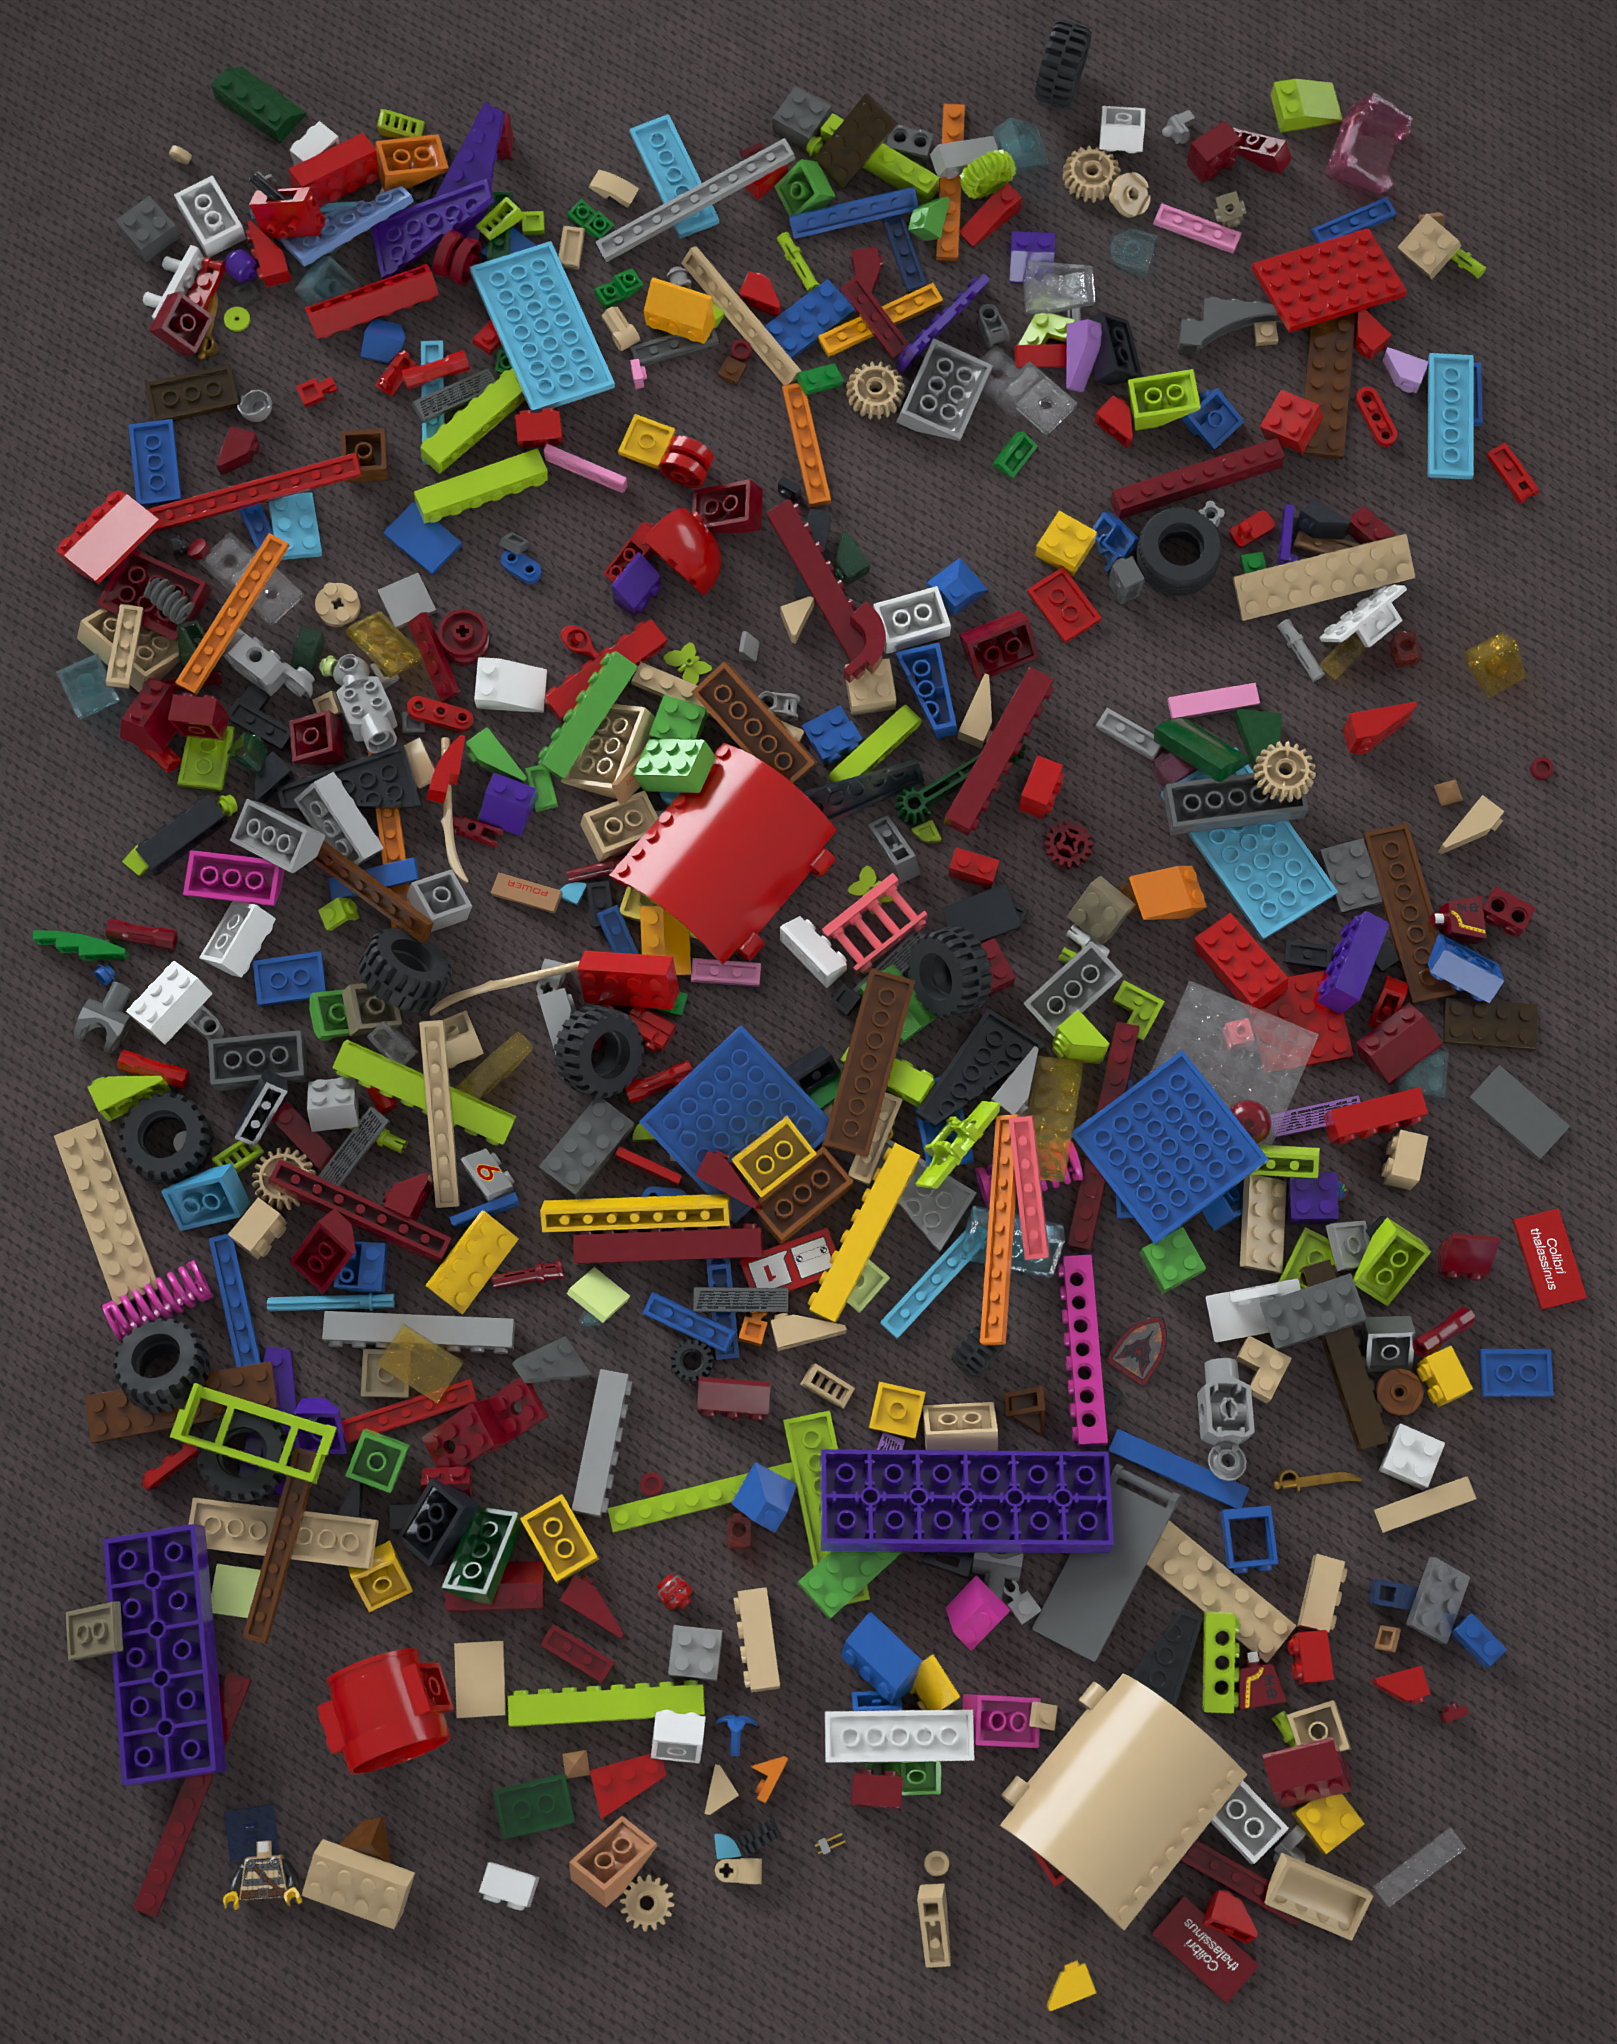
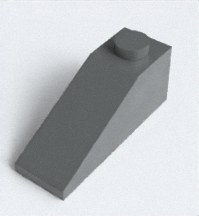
[868,815,921,884]

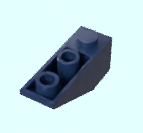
[1368,1579,1419,1611]

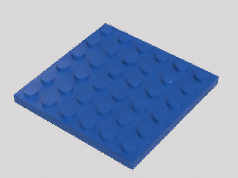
[639,1025,829,1223]
[1070,1050,1269,1245]

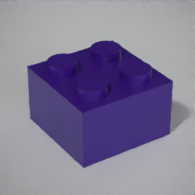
[1287,1172,1339,1224]

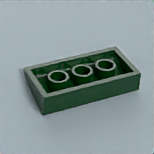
[1154,718,1251,783]
[442,1507,523,1605]

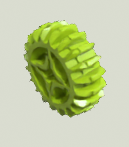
[959,150,1017,199]

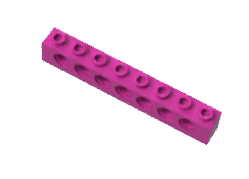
[1058,1255,1108,1447]

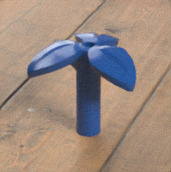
[716,1715,758,1756]

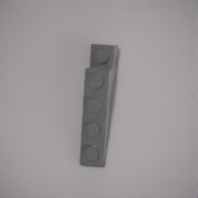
[1178,297,1283,355]

